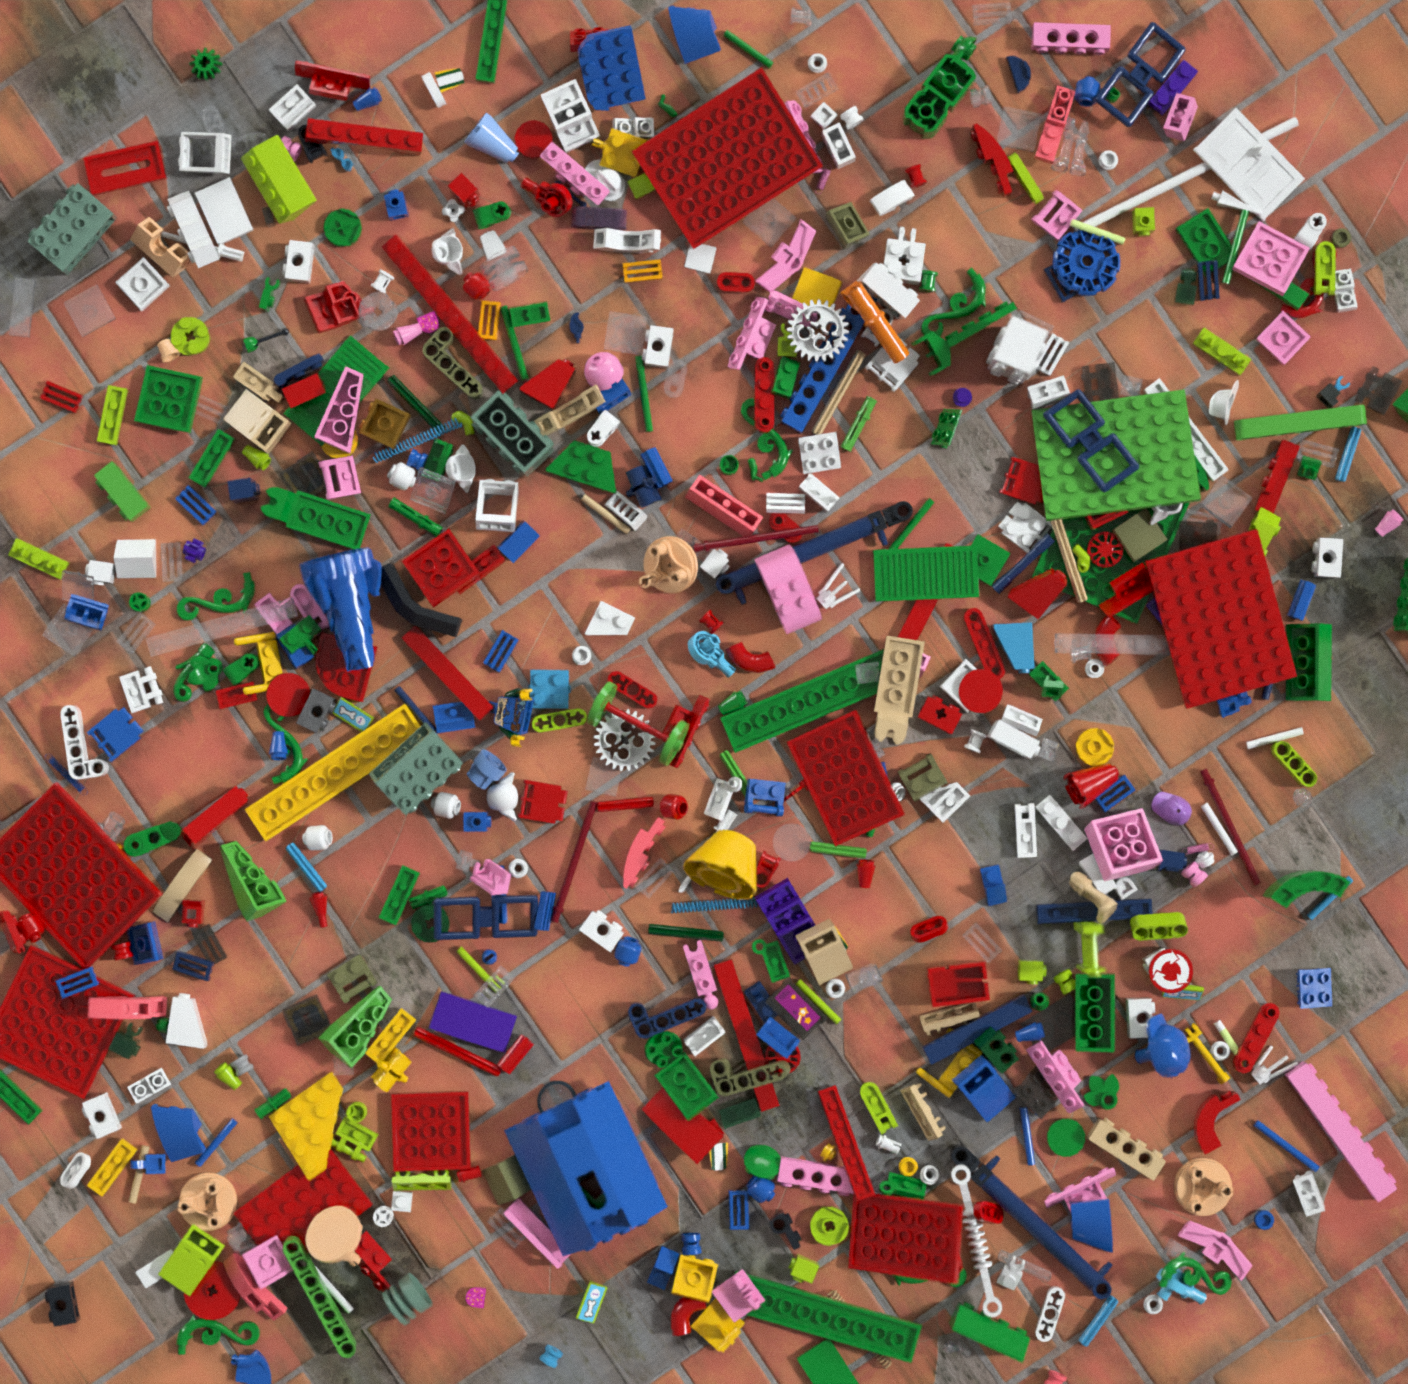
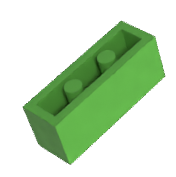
[94,461,151,522]

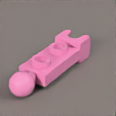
[683,940,718,1010]

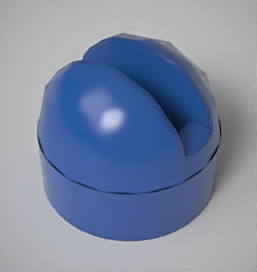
[482,949,497,965]

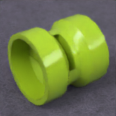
[1053,968,1076,995]
[346,1102,367,1123]

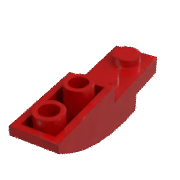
[970,123,1013,198]

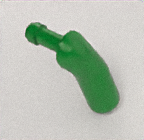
[658,94,678,118]
[748,458,764,482]

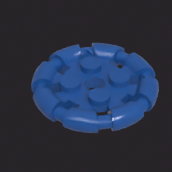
[1052,229,1121,296]

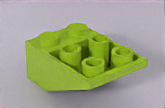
[158,1224,225,1297]

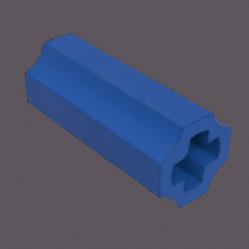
[640,447,673,489]
[1286,579,1316,621]

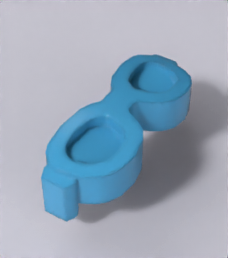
[330,147,353,172]

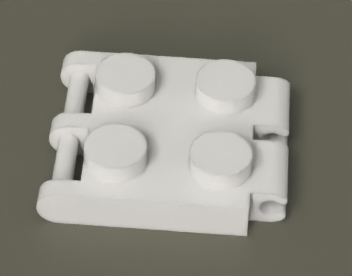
[865,340,920,392]
[998,502,1053,553]

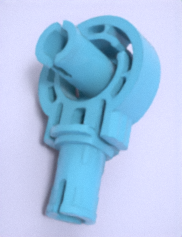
[688,631,736,678]
[1156,1268,1207,1305]

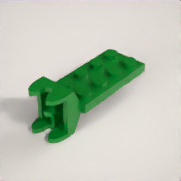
[911,301,1017,376]
[261,487,371,549]

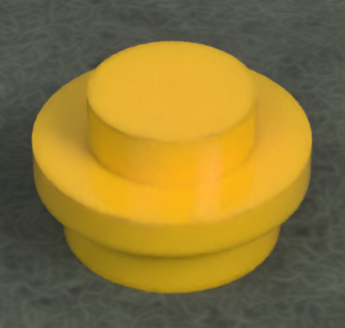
[820,1143,837,1162]
[898,1157,918,1176]

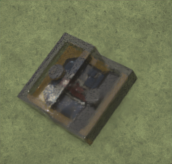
[279,451,334,496]
[282,994,331,1046]

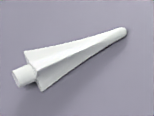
[1211,191,1262,215]

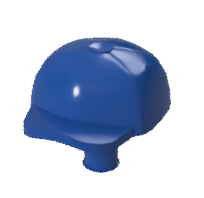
[1135,1014,1191,1078]

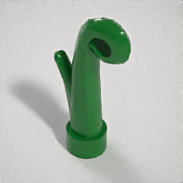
[173,642,215,702]

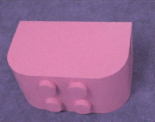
[754,544,822,634]

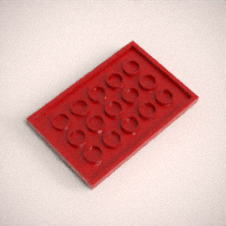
[787,710,905,846]
[233,1149,373,1253]
[848,1193,963,1284]

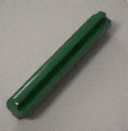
[387,375,446,434]
[648,924,724,942]

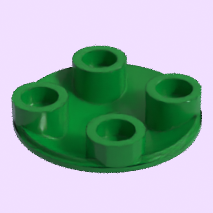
[645,1031,683,1068]
[744,1145,781,1180]

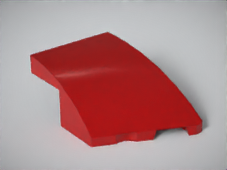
[304,281,374,334]

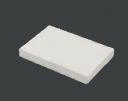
[195,177,254,245]

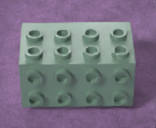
[27,183,117,275]
[471,390,554,477]
[369,722,463,815]

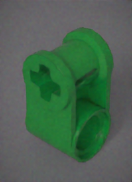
[473,201,511,229]
[222,654,260,686]

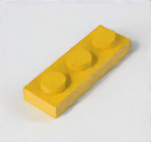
[365,1008,417,1063]
[87,1138,138,1197]

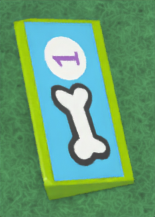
[332,697,374,732]
[1162,985,1204,1001]
[576,1280,608,1323]

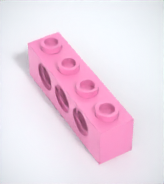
[1031,23,1111,55]
[777,1156,854,1196]

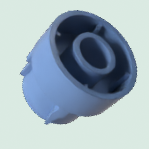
[467,749,507,789]

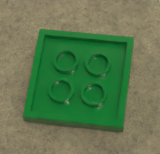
[134,365,203,433]

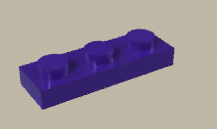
[1148,60,1198,116]

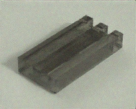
[192,924,228,965]

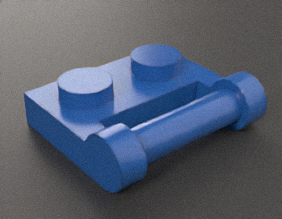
[744,778,786,817]

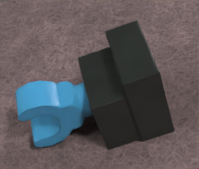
[1316,376,1350,409]

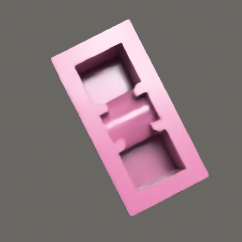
[1163,93,1198,141]

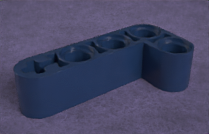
[628,997,706,1039]

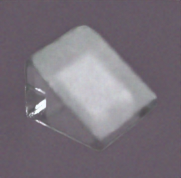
[333,1056,354,1075]

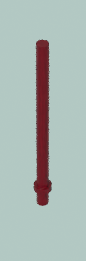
[693,525,819,552]
[1200,768,1261,886]
[551,801,597,923]

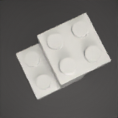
[541,79,600,153]

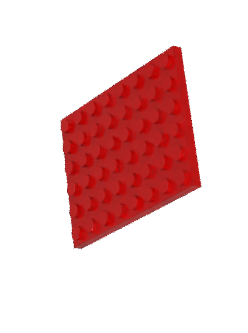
[631,67,823,249]
[1145,529,1297,709]
[0,782,163,969]

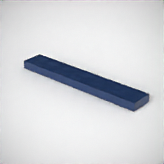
[1036,899,1153,924]
[922,994,1032,1065]

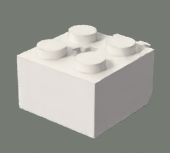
[883,227,926,285]

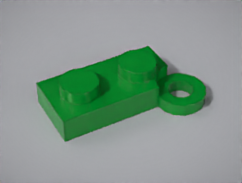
[752,939,790,983]
[879,1172,926,1199]

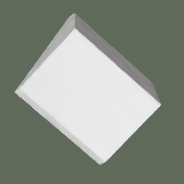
[114,539,156,578]

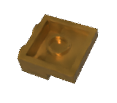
[359,398,411,450]

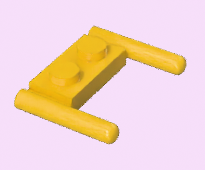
[234,632,283,695]
[916,1028,983,1098]

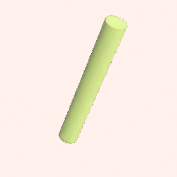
[1070,219,1125,245]

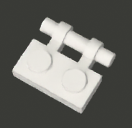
[119,666,163,713]

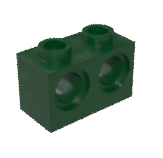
[974,1027,1019,1074]

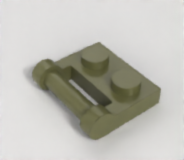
[897,753,948,802]
[327,954,378,1004]

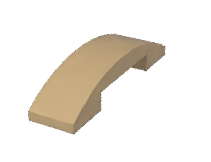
[534,385,606,436]
[152,849,213,923]

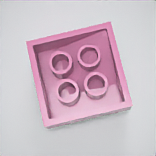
[1084,808,1163,882]

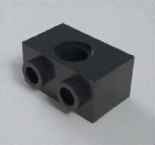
[45,1281,80,1327]

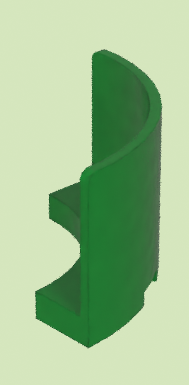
[1262,870,1351,909]

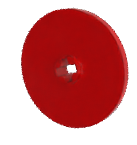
[184,1261,241,1320]

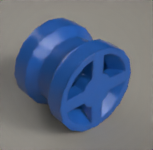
[406,449,428,472]

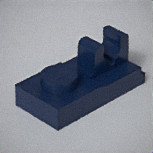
[744,981,781,1023]

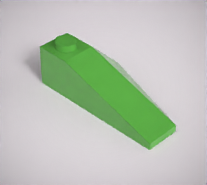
[219,841,286,922]
[318,986,392,1068]

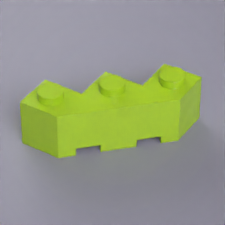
[1248,507,1281,556]

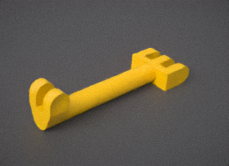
[1185,1023,1230,1085]

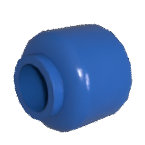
[1075,77,1101,107]
[614,936,642,967]
[746,1176,775,1203]

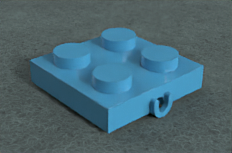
[528,669,571,709]

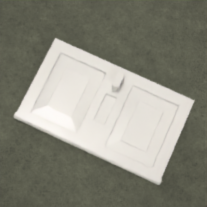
[1193,108,1305,222]

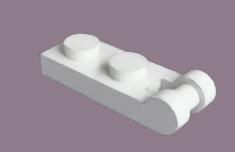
[1014,803,1037,858]

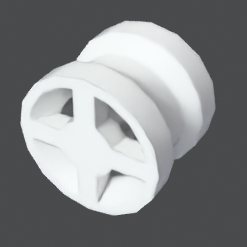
[840,106,864,130]
[373,1206,394,1227]

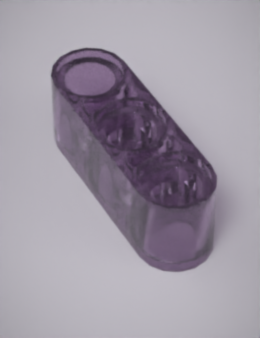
[571,206,627,231]

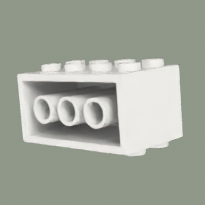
[986,316,1048,385]

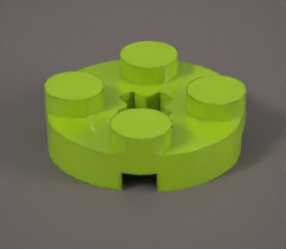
[171,317,210,356]
[810,1206,849,1246]

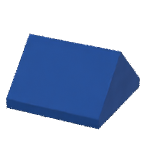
[127,921,164,965]

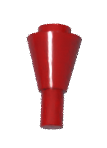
[309,891,328,928]

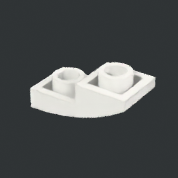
[613,117,654,139]
[870,180,914,216]
[1334,269,1358,312]
[1079,854,1117,894]
[127,1068,171,1104]
[136,1249,173,1288]

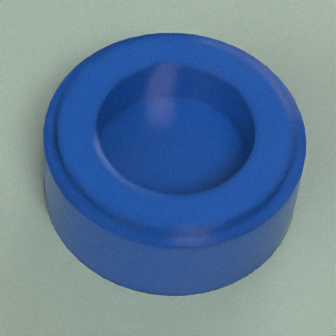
[1254,1210,1274,1230]

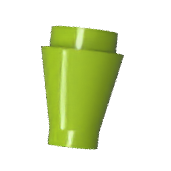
[242,445,271,471]
[214,1062,242,1090]

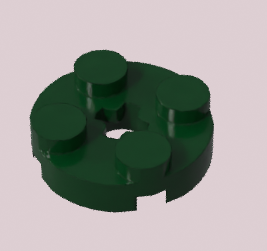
[411,904,450,943]

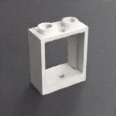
[178,132,231,174]
[476,479,519,532]
[987,720,1041,759]

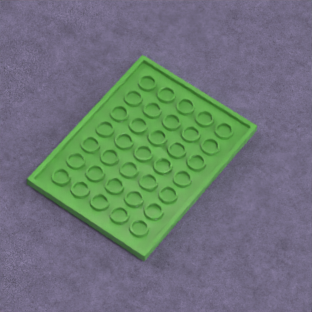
[1031,389,1201,521]

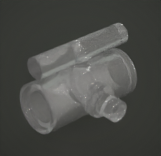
[97,812,125,843]

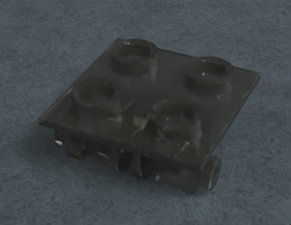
[1179,519,1217,551]
[1013,1066,1058,1119]

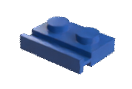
[433,702,475,734]

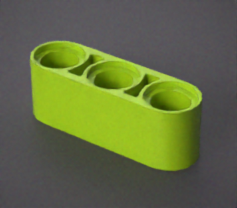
[1271,741,1317,787]
[1129,912,1188,941]

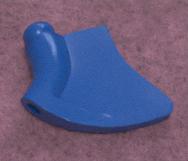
[231,1350,272,1384]

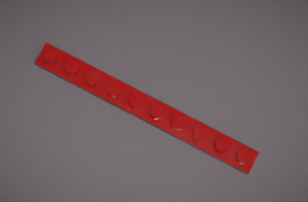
[382,234,518,394]

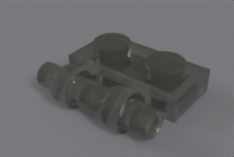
[1081,362,1119,402]
[1355,366,1402,415]

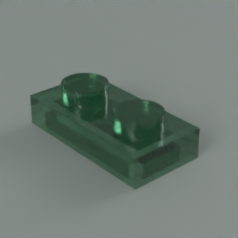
[718,1097,761,1129]

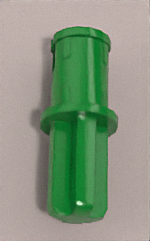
[409,885,448,910]
[254,1088,291,1119]

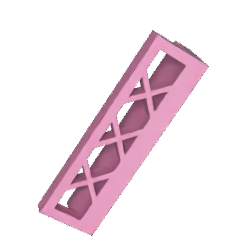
[504,1197,571,1269]

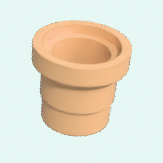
[157,339,180,363]

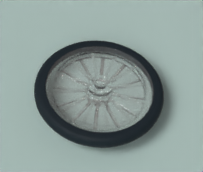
[537,1081,576,1113]

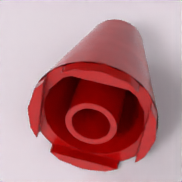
[1063,764,1119,809]

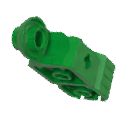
[903,35,977,139]

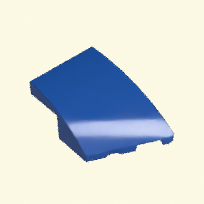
[668,5,721,64]
[151,1104,206,1163]
[1070,1198,1113,1253]

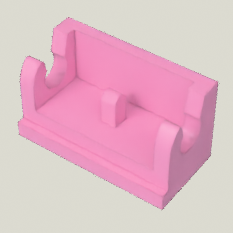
[470,859,511,895]

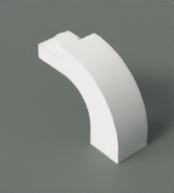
[593,228,661,253]

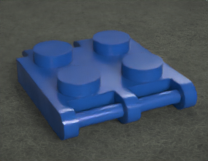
[87,707,144,762]

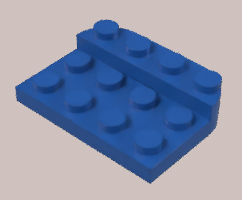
[578,25,646,111]

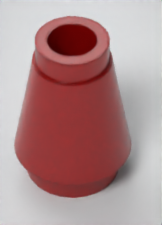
[857,859,876,888]

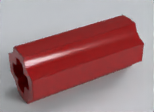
[497,1034,534,1075]

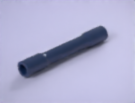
[992,533,1055,594]

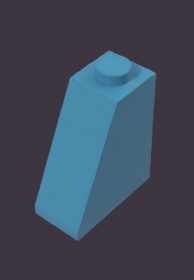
[992,623,1035,673]

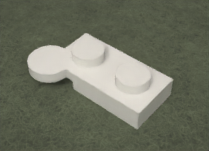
[704,777,742,821]

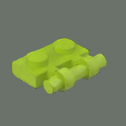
[331,1116,379,1163]

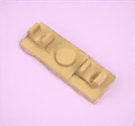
[919,1002,980,1036]
[900,1083,946,1141]

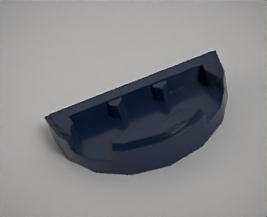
[1006,56,1031,94]

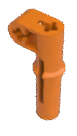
[840,281,910,364]

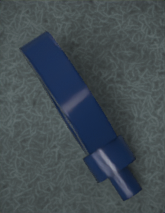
[570,312,584,344]

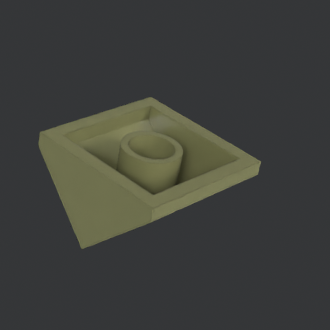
[825,202,870,250]
[482,1154,532,1205]

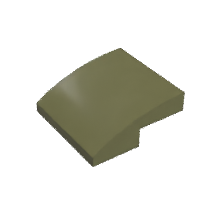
[1112,508,1167,562]

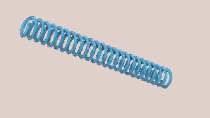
[372,418,462,463]
[671,897,760,914]

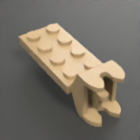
[874,636,925,745]

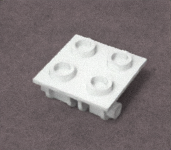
[798,432,841,474]

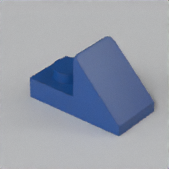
[980,864,1007,906]
[647,1246,679,1290]

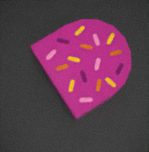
[417,311,439,334]
[466,1287,486,1308]

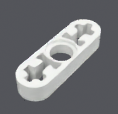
[1035,1286,1065,1342]

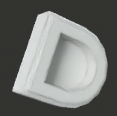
[1115,877,1138,900]

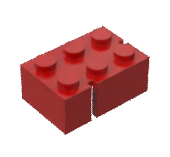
[926,960,990,1007]

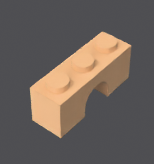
[130,217,190,277]

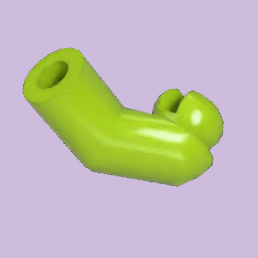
[451,411,475,436]
[1071,544,1090,573]

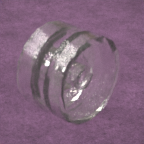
[479,246,529,291]

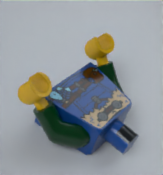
[489,688,534,748]

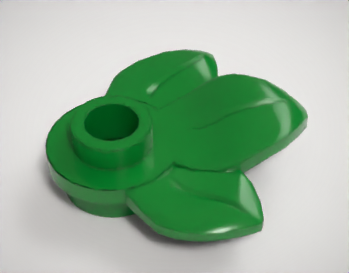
[187,656,223,692]
[1083,1074,1120,1110]

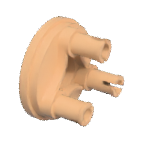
[639,536,698,593]
[1174,1158,1234,1216]
[178,1172,237,1231]
[306,1206,363,1266]

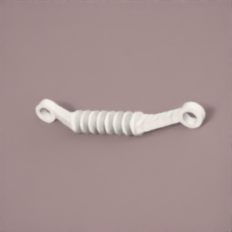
[951,1165,1002,1317]

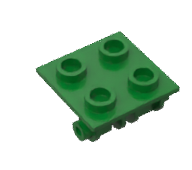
[931,408,962,449]

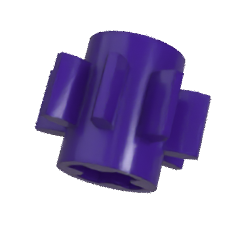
[182,538,206,563]

